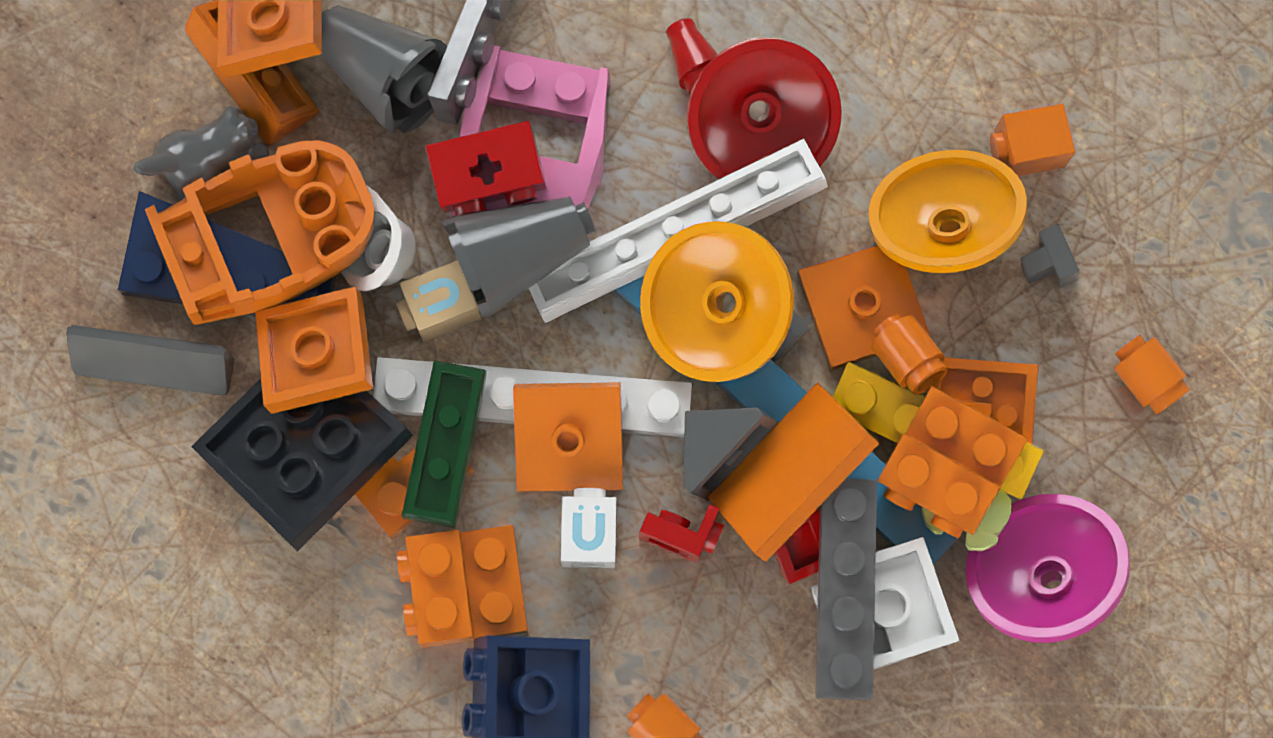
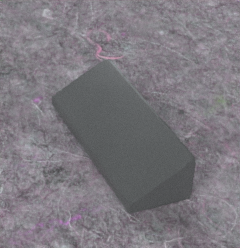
[66,325,234,396]

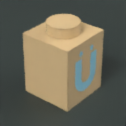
[396,260,481,342]

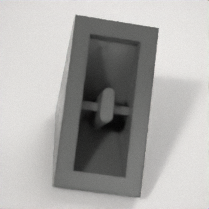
[684,407,778,501]

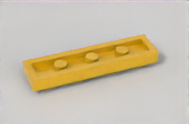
[833,362,1045,500]

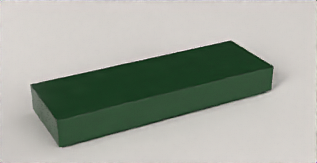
[401,360,487,529]

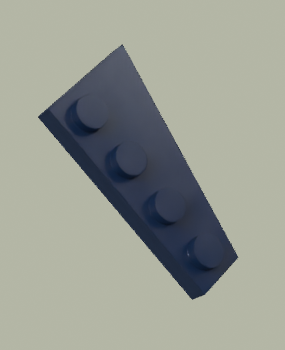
[118,191,336,316]

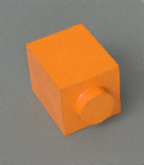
[990,103,1075,176]

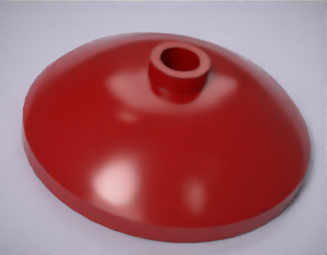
[687,37,842,179]

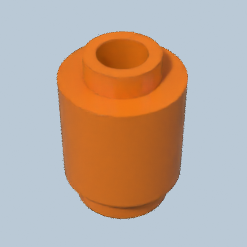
[871,314,948,395]
[1113,335,1191,415]
[626,693,703,738]

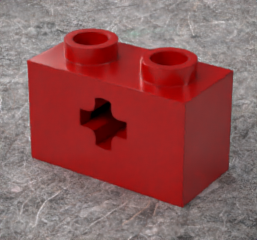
[425,120,547,216]

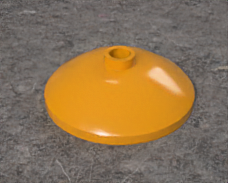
[869,150,1027,273]
[640,221,794,382]

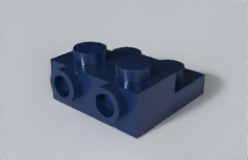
[462,635,590,738]

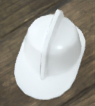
[341,185,417,292]

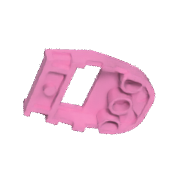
[451,45,610,232]

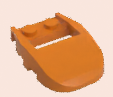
[145,140,374,325]

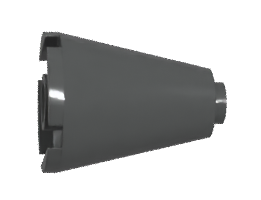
[320,5,448,133]
[442,196,596,318]

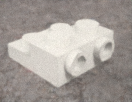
[811,537,959,670]

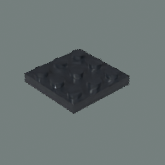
[191,378,413,552]

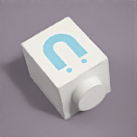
[561,488,616,568]

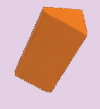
[185,0,319,145]

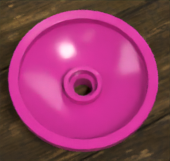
[965,494,1130,643]

